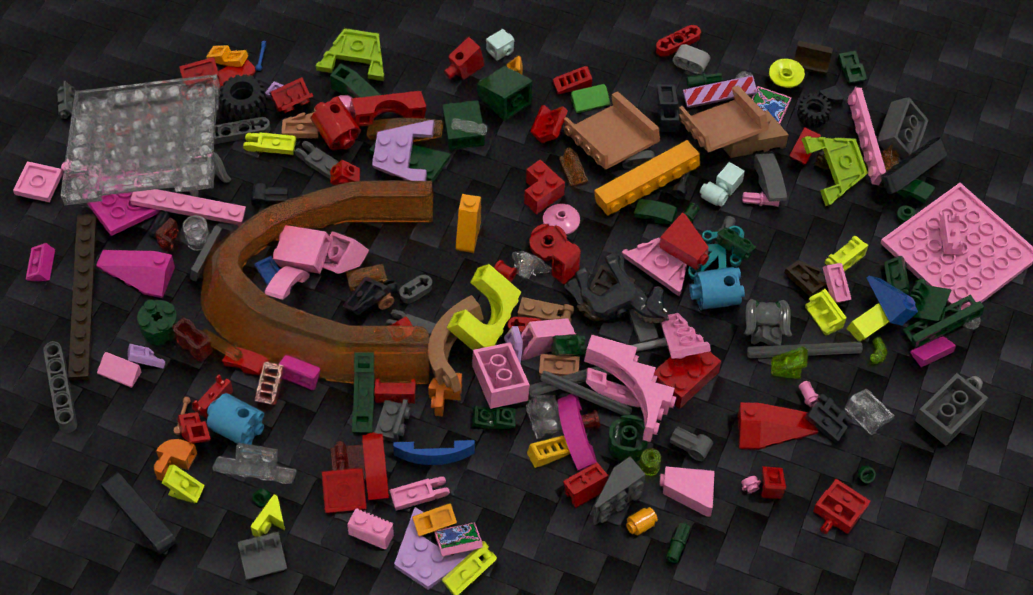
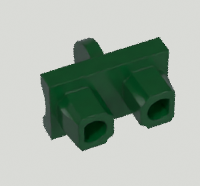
[551,334,586,356]

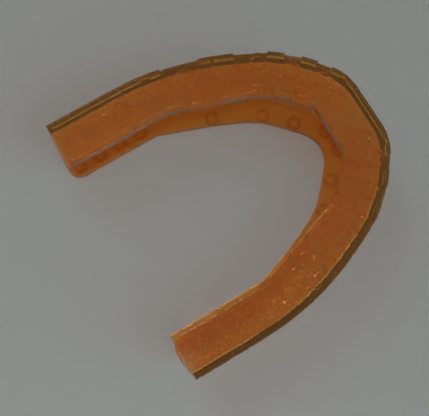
[201,181,433,384]

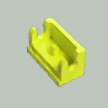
[824,236,868,272]
[805,289,846,336]
[846,303,889,342]

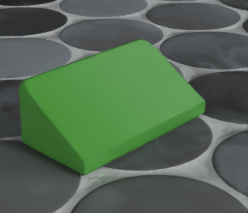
[571,84,610,113]

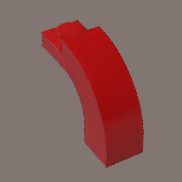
[362,433,389,500]

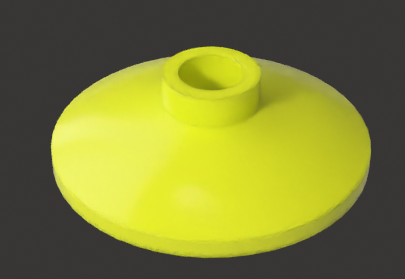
[769,59,805,88]

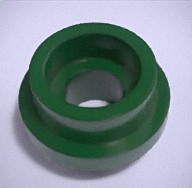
[897,206,916,223]

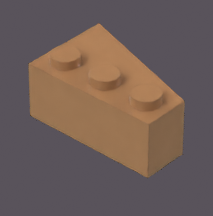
[722,110,788,158]

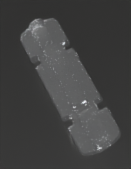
[451,118,487,135]

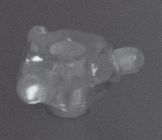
[512,251,551,280]

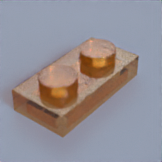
[346,264,387,291]

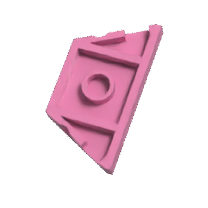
[621,238,687,296]

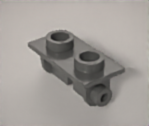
[57,81,78,119]

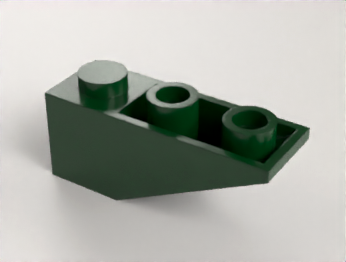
[330,64,381,98]

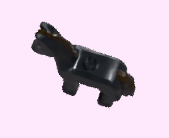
[564,252,669,324]

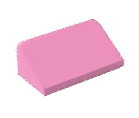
[97,352,141,388]

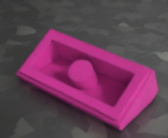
[26,243,55,281]
[910,336,956,367]
[279,355,320,390]

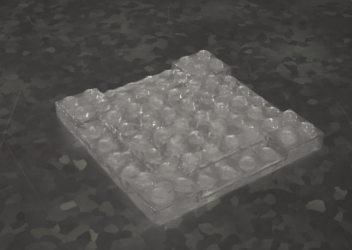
[61,74,220,205]

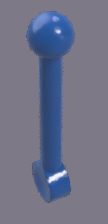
[255,41,266,71]

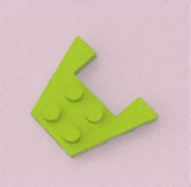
[316,28,384,81]
[802,136,868,206]

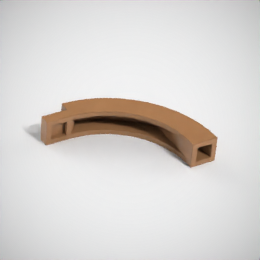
[428,295,484,393]

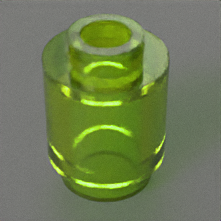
[640,448,661,476]

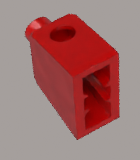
[444,37,485,79]

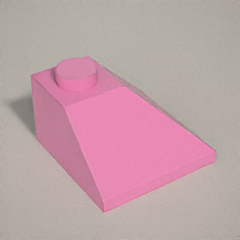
[322,231,369,274]

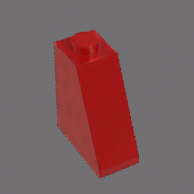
[660,212,709,270]

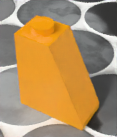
[456,194,481,253]

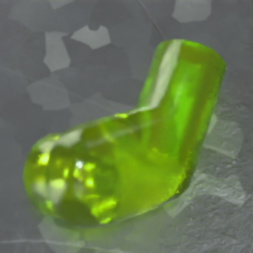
[870,337,888,364]

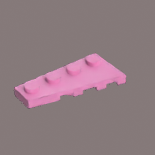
[660,313,711,359]

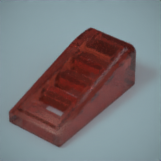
[254,361,284,405]

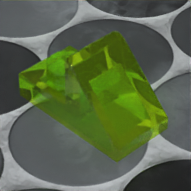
[771,347,808,379]

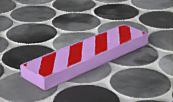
[683,75,757,108]

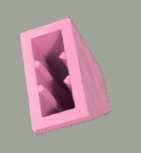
[521,318,576,361]
[660,467,714,517]

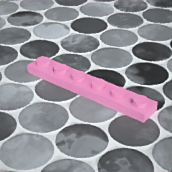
[848,87,886,185]
[130,185,246,226]

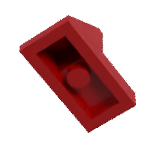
[762,466,786,499]

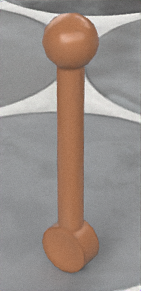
[173,397,191,435]

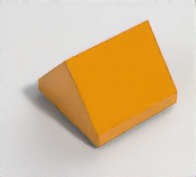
[507,56,523,74]

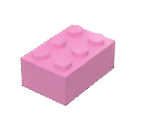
[472,342,530,409]

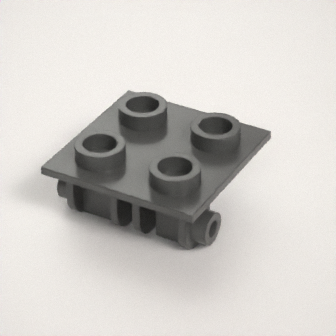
[238,532,287,580]

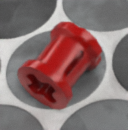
[494,260,517,282]

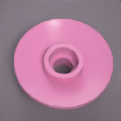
[543,204,580,235]

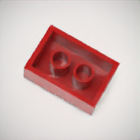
[654,352,721,409]

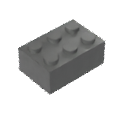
[915,373,988,446]

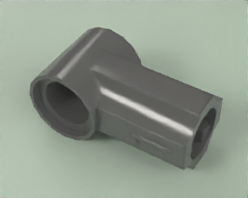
[670,427,713,461]

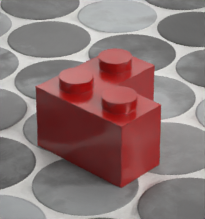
[524,159,565,215]

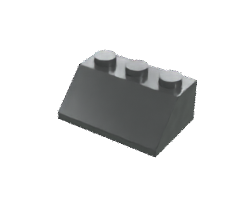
[877,97,929,159]

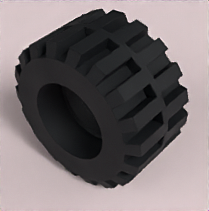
[219,74,267,122]

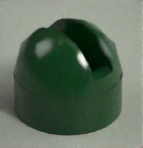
[858,466,876,483]
[252,488,271,506]

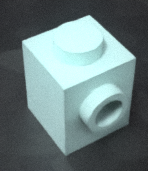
[486,29,514,60]
[716,162,745,196]

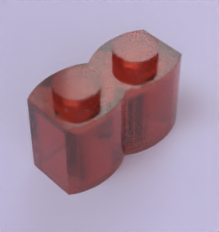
[173,318,212,361]

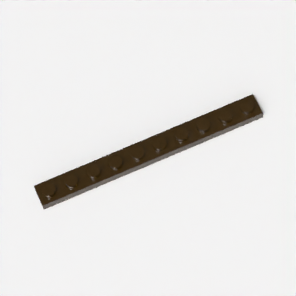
[68,214,97,381]

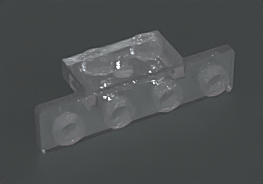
[213,443,296,484]

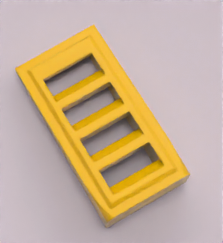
[527,435,571,468]

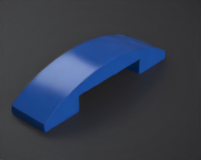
[393,440,475,465]

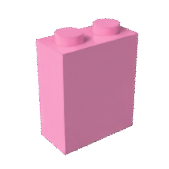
[273,225,332,274]

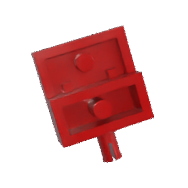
[813,479,871,534]

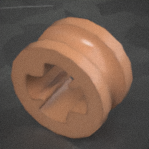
[376,293,394,309]

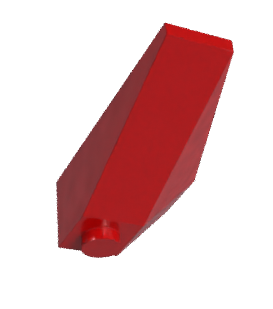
[738,403,819,450]

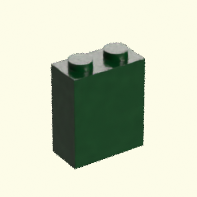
[443,101,485,150]

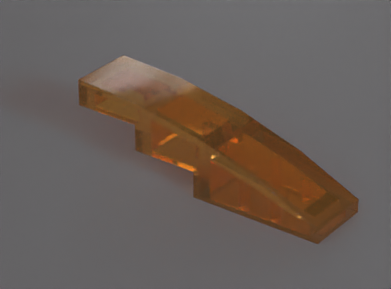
[367,118,443,142]

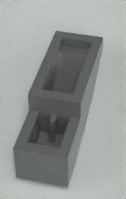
[754,154,787,202]

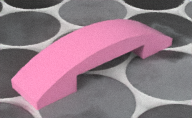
[265,266,310,300]
[586,368,640,407]

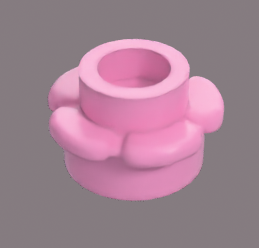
[741,476,761,493]

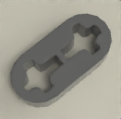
[621,150,655,169]
[399,275,432,304]

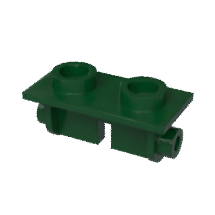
[716,227,756,260]

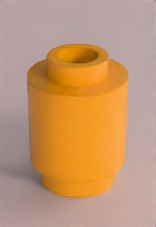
[626,507,658,536]

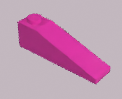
[96,250,175,298]

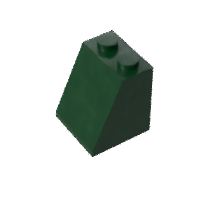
[477,66,532,121]

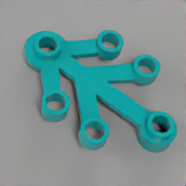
[688,226,744,280]

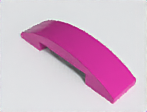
[558,394,597,471]

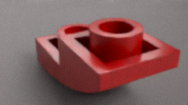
[789,128,821,165]
[222,346,269,375]

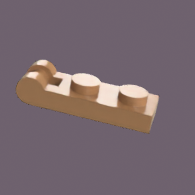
[518,297,574,323]

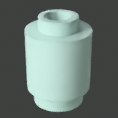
[700,182,729,207]

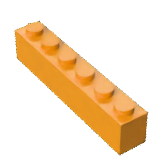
[594,140,700,216]

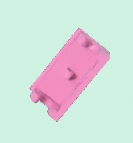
[939,212,964,255]

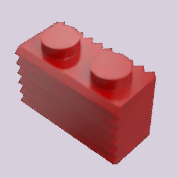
[551,241,581,284]

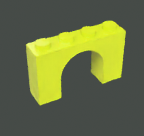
[447,264,521,350]

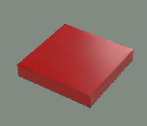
[322,468,366,513]

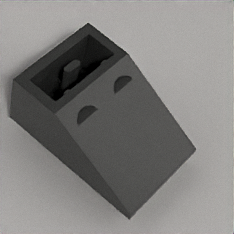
[593,457,646,525]

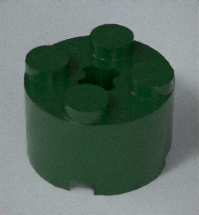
[137,300,180,345]
[608,415,649,461]

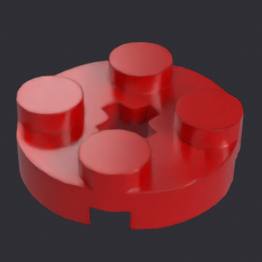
[530,224,567,261]

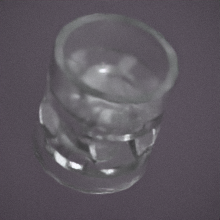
[183,215,210,250]

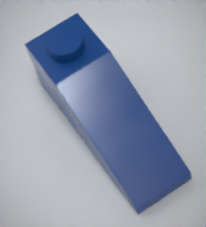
[867,276,918,326]

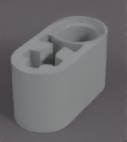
[673,44,710,74]

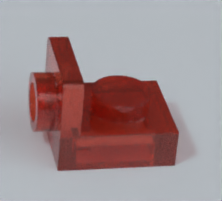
[155,217,178,252]

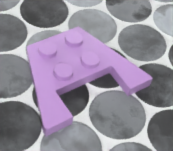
[372,120,435,188]
[394,507,473,590]

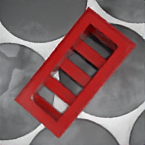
[553,66,592,94]

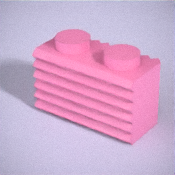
[347,508,394,550]

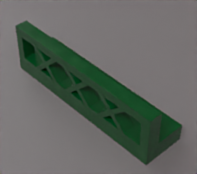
[903,294,984,349]

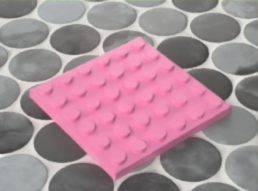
[880,183,1033,310]

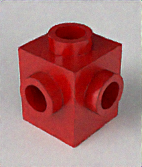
[330,160,360,191]

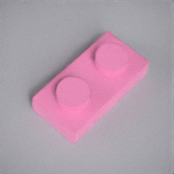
[822,263,852,303]

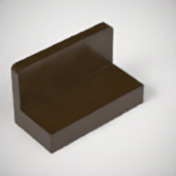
[794,41,833,75]

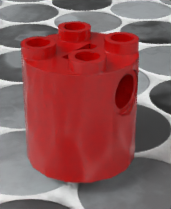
[310,96,361,150]

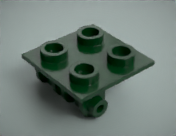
[910,278,952,322]

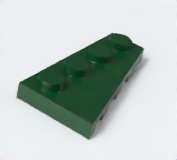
[369,142,451,183]

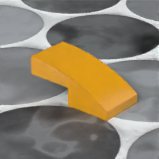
[206,45,248,67]
[412,503,457,536]

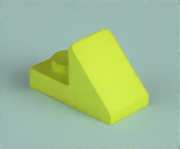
[162,465,205,503]
[250,494,285,537]

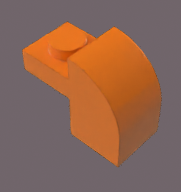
[428,373,462,416]
[154,439,197,481]

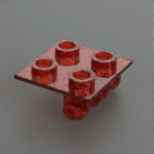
[331,441,366,481]

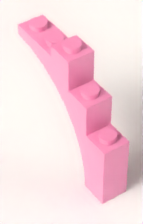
[584,335,676,442]

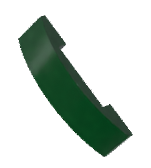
[352,352,375,432]

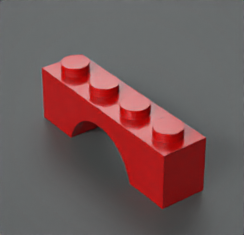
[350,91,426,126]

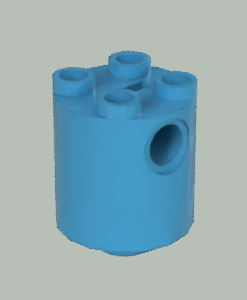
[689,267,745,310]
[207,393,264,448]

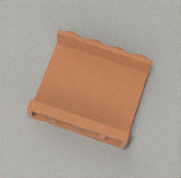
[679,85,769,152]
[564,91,660,169]

